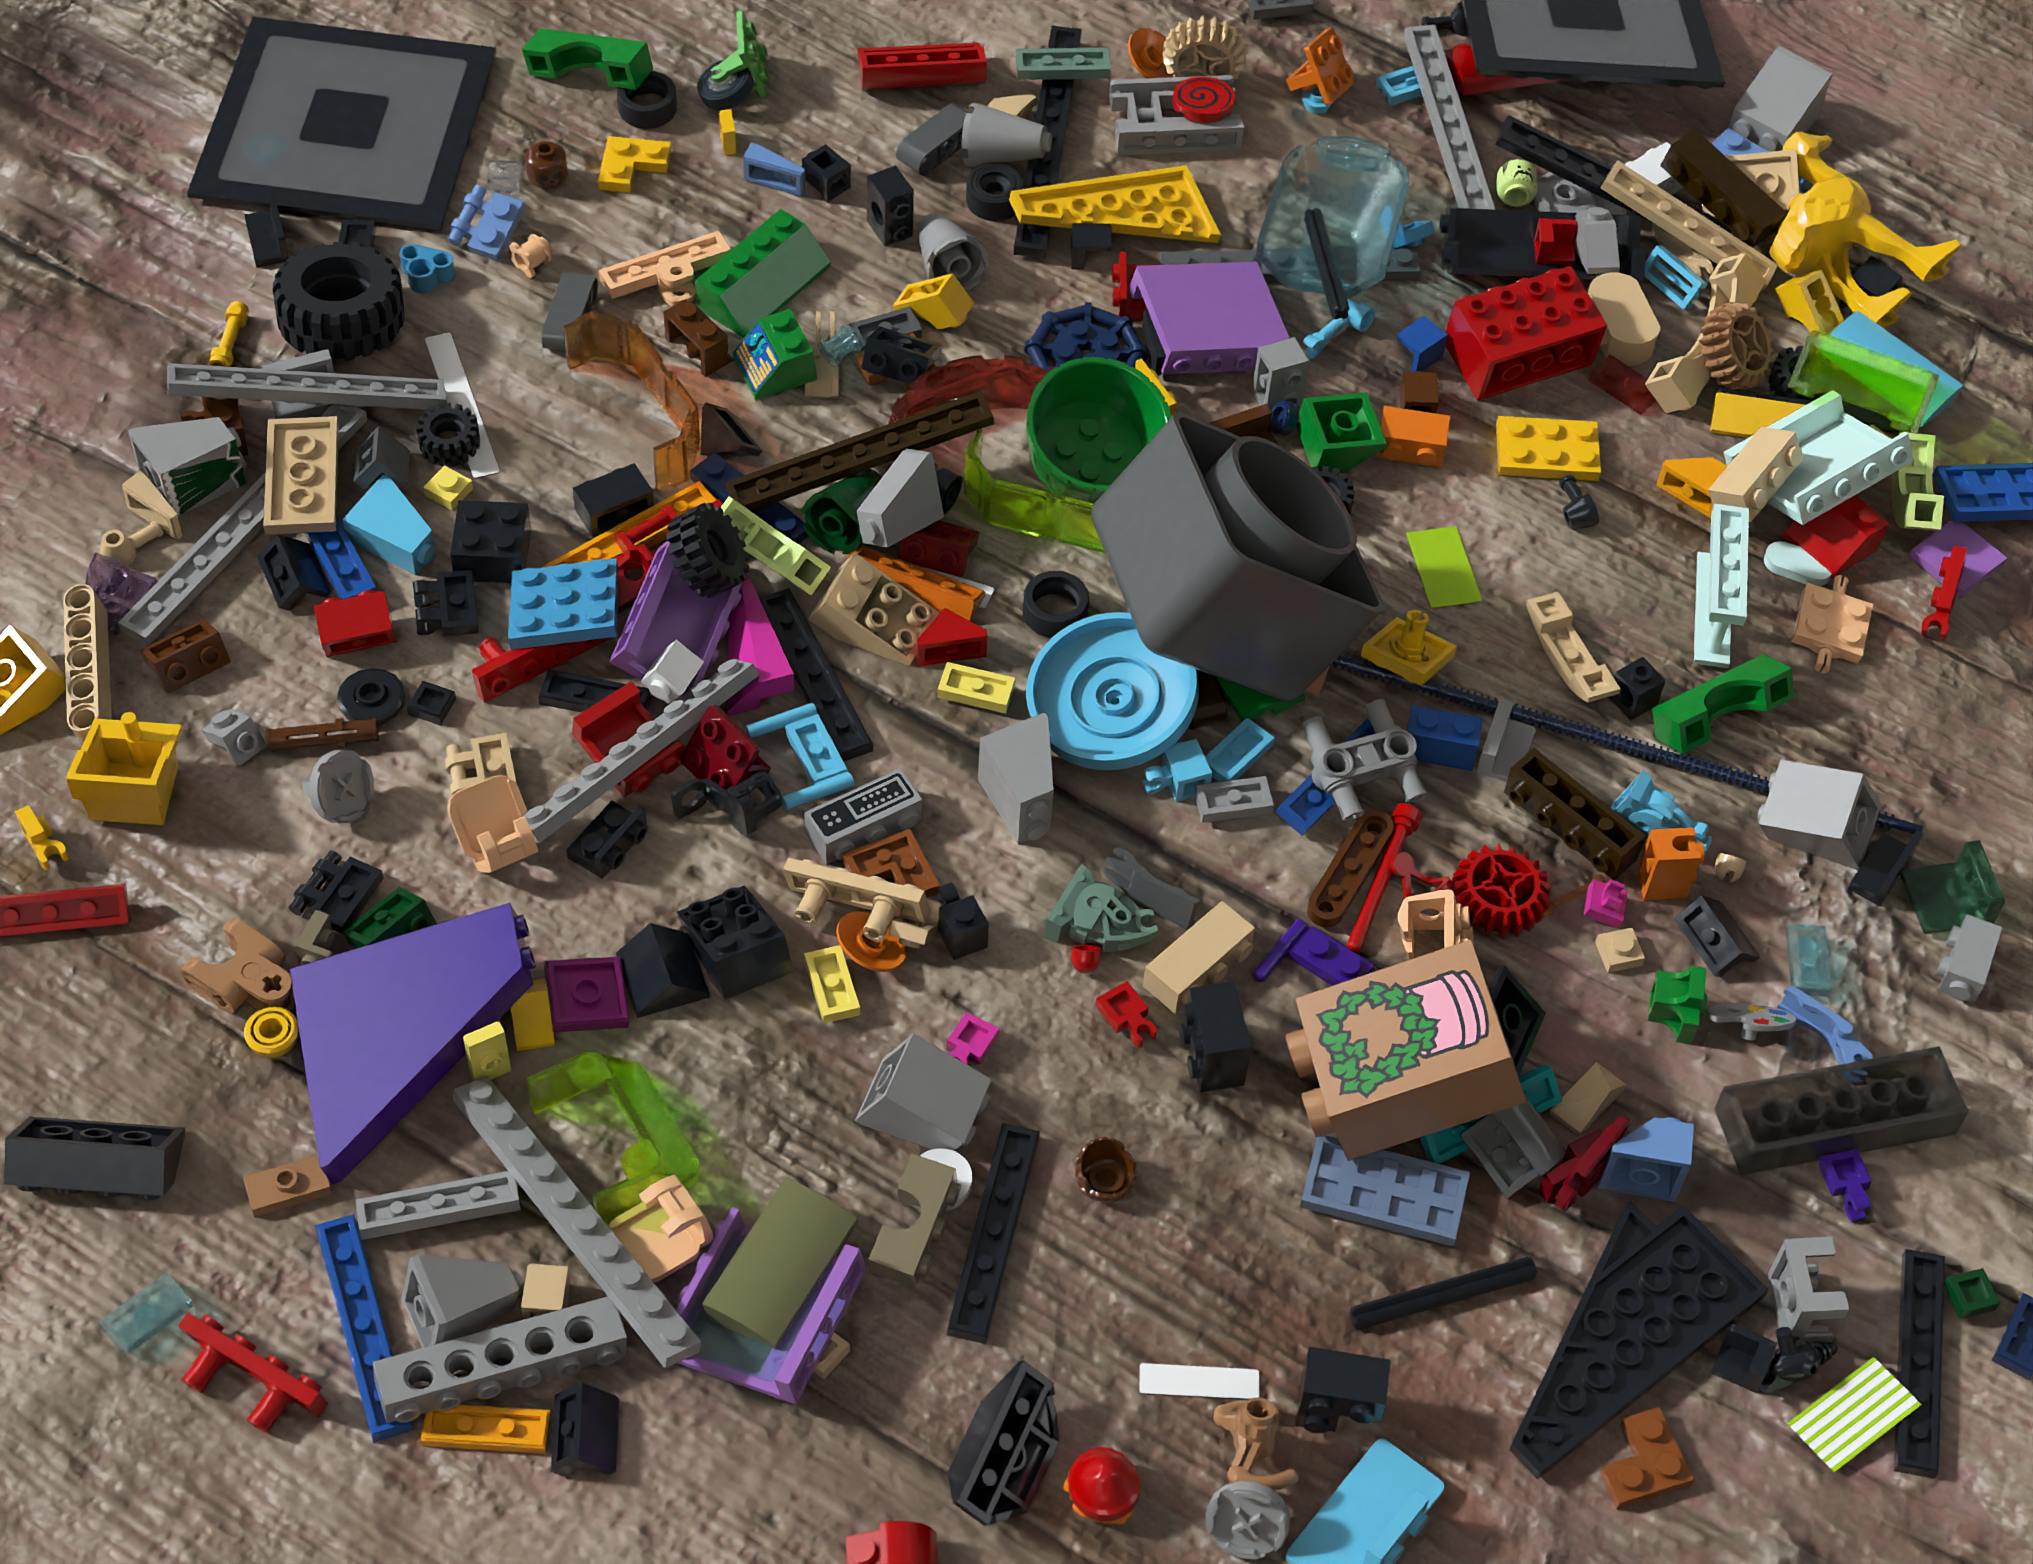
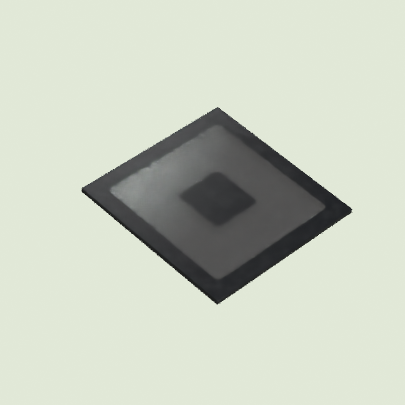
[1462,0,1725,89]
[187,16,497,230]

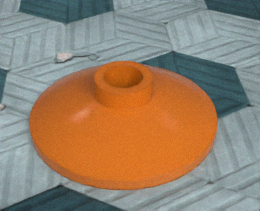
[1128,28,1173,78]
[836,911,906,972]

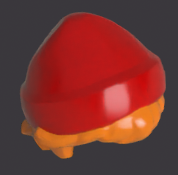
[1063,1447,1141,1524]

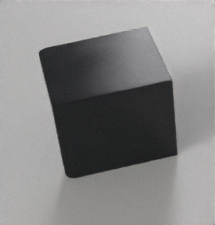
[1071,223,1112,269]
[1712,1324,1778,1393]

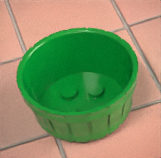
[1026,357,1172,506]

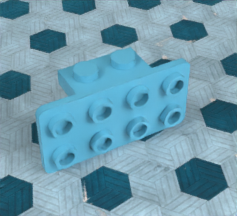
[1286,1438,1444,1564]

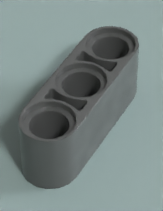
[896,103,969,176]
[542,271,598,353]

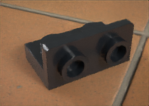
[861,326,941,387]
[566,800,648,879]

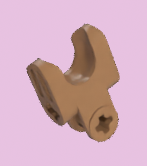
[180,917,296,1014]

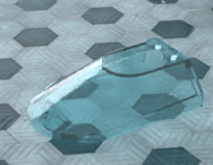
[1256,136,1409,299]

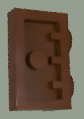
[140,619,230,693]

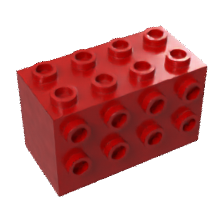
[1445,266,1607,401]

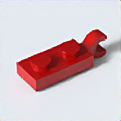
[1921,545,1967,641]

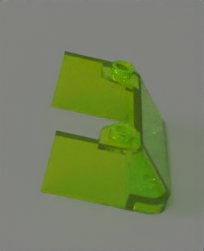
[1788,330,1939,434]
[527,1052,699,1227]

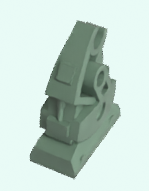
[1044,864,1158,952]

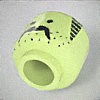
[1497,159,1538,207]

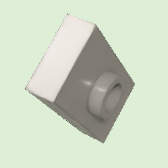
[1194,776,1274,823]

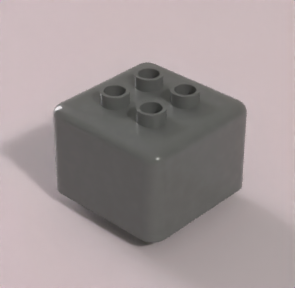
[1091,412,1384,701]

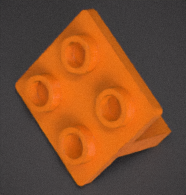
[1286,27,1354,106]

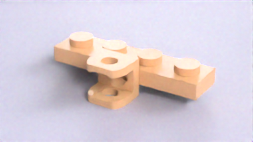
[598,231,731,306]

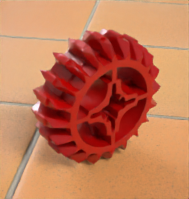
[1451,844,1551,939]

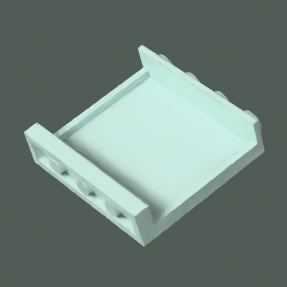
[1724,390,1913,525]

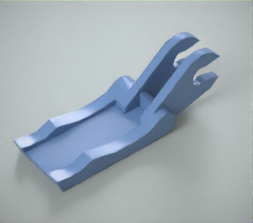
[1777,985,1874,1082]

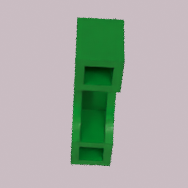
[522,28,654,90]
[1652,653,1795,754]

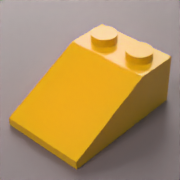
[0,625,66,735]

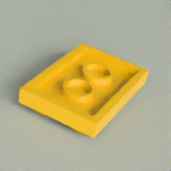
[1496,416,1601,481]

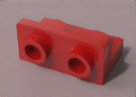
[1112,252,1147,321]

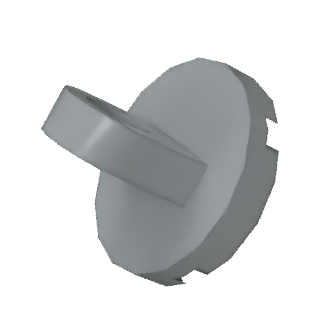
[301,750,374,823]
[1206,1481,1290,1560]

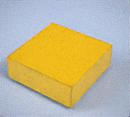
[719,109,736,155]

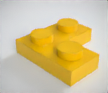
[598,136,671,193]

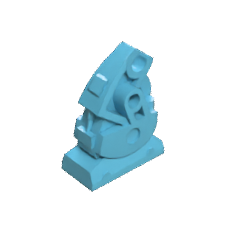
[1611,770,1712,851]

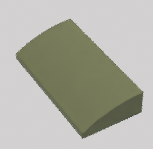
[702,1177,858,1350]

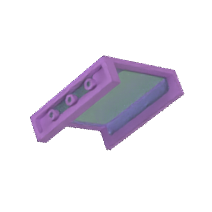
[676,1207,867,1404]

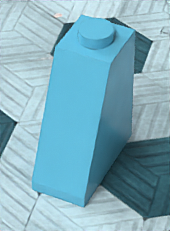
[343,474,436,575]

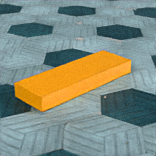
[421,1404,551,1454]

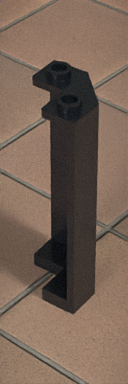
[1439,208,1646,281]

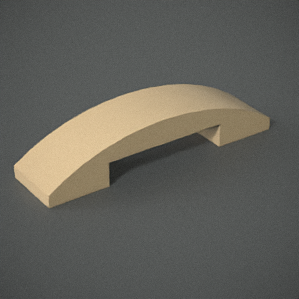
[1526,592,1621,702]

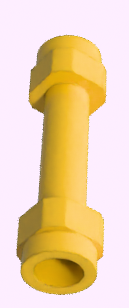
[209,301,250,367]

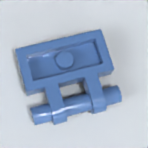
[447,185,526,262]

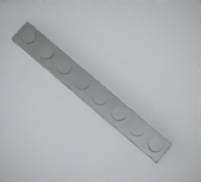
[1404,25,1496,210]
[167,363,447,411]
[525,659,759,843]

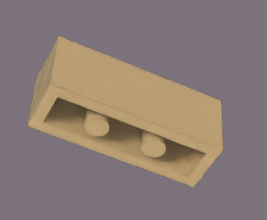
[1708,427,1803,522]
[1143,901,1255,1014]

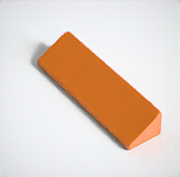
[847,545,986,621]

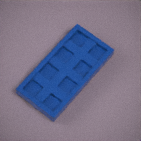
[1932,463,2033,522]

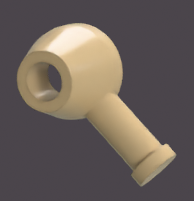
[99,520,164,569]

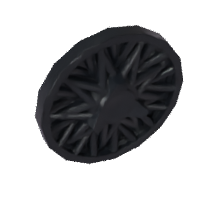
[337,668,406,725]

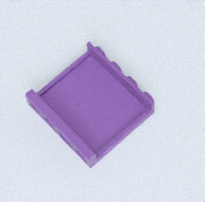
[1129,261,1290,375]

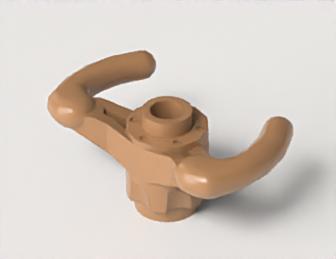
[1214,1397,1299,1490]

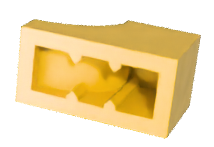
[1775,269,1844,343]
[893,273,974,330]

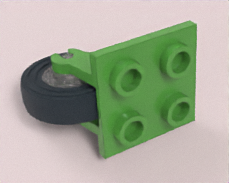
[697,10,770,110]

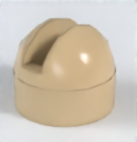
[1715,853,1747,883]

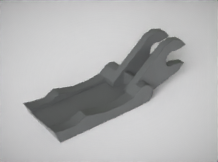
[1103,848,1202,929]

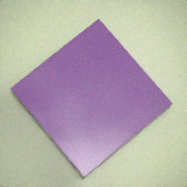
[1909,519,2007,599]

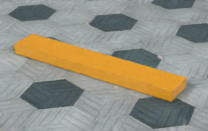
[540,481,717,568]

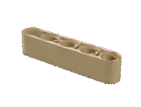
[63,584,112,744]

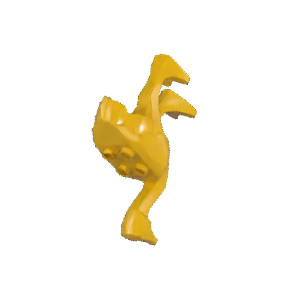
[1769,132,1962,329]

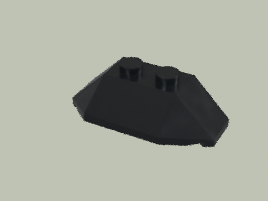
[948,1360,1059,1526]

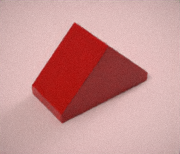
[916,608,988,667]

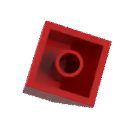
[1783,495,1890,579]

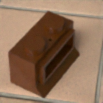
[664,299,734,377]

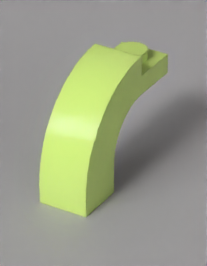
[1892,432,1944,531]
[721,497,831,596]

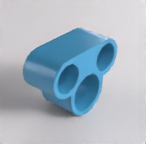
[399,244,455,294]

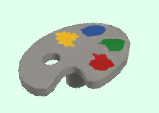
[1707,1003,1796,1040]

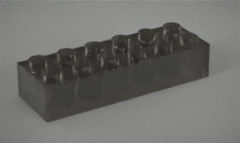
[1714,1046,1969,1175]

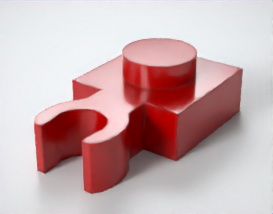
[1095,981,1157,1048]

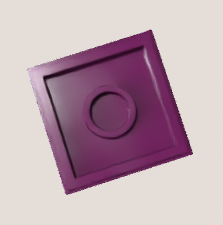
[544,957,630,1033]

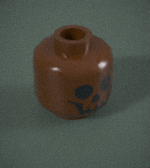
[525,141,568,190]

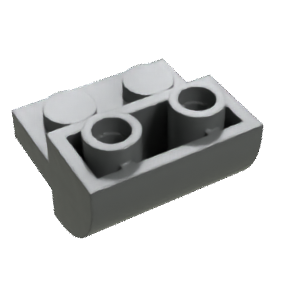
[1459,1096,1566,1198]

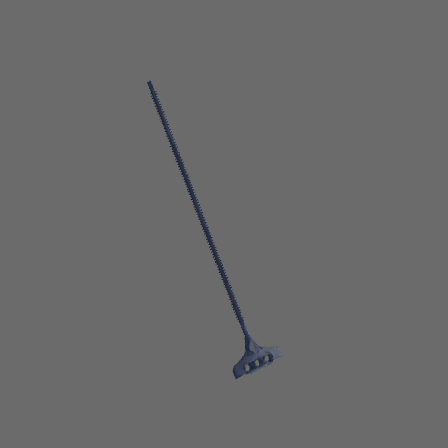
[1332,654,1923,834]

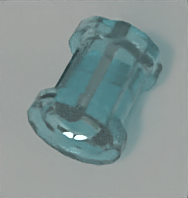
[818,324,863,367]

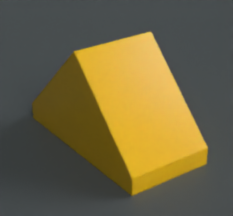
[511,979,555,1051]

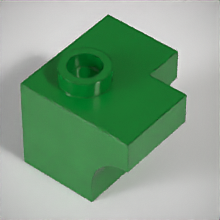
[1647,965,1707,1045]

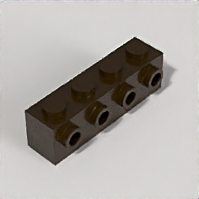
[1660,129,1787,248]
[1504,748,1646,881]

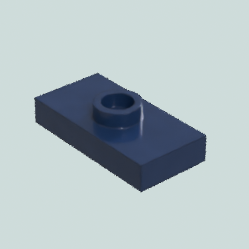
[1991,1293,2033,1380]

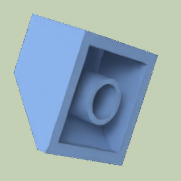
[1598,1117,1694,1202]

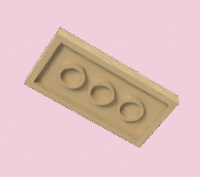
[263,416,339,535]

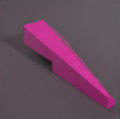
[726,573,794,716]

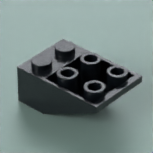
[677,885,794,1000]

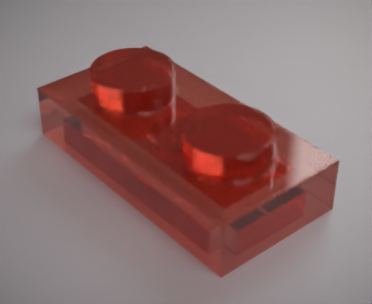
[1588,354,1657,415]

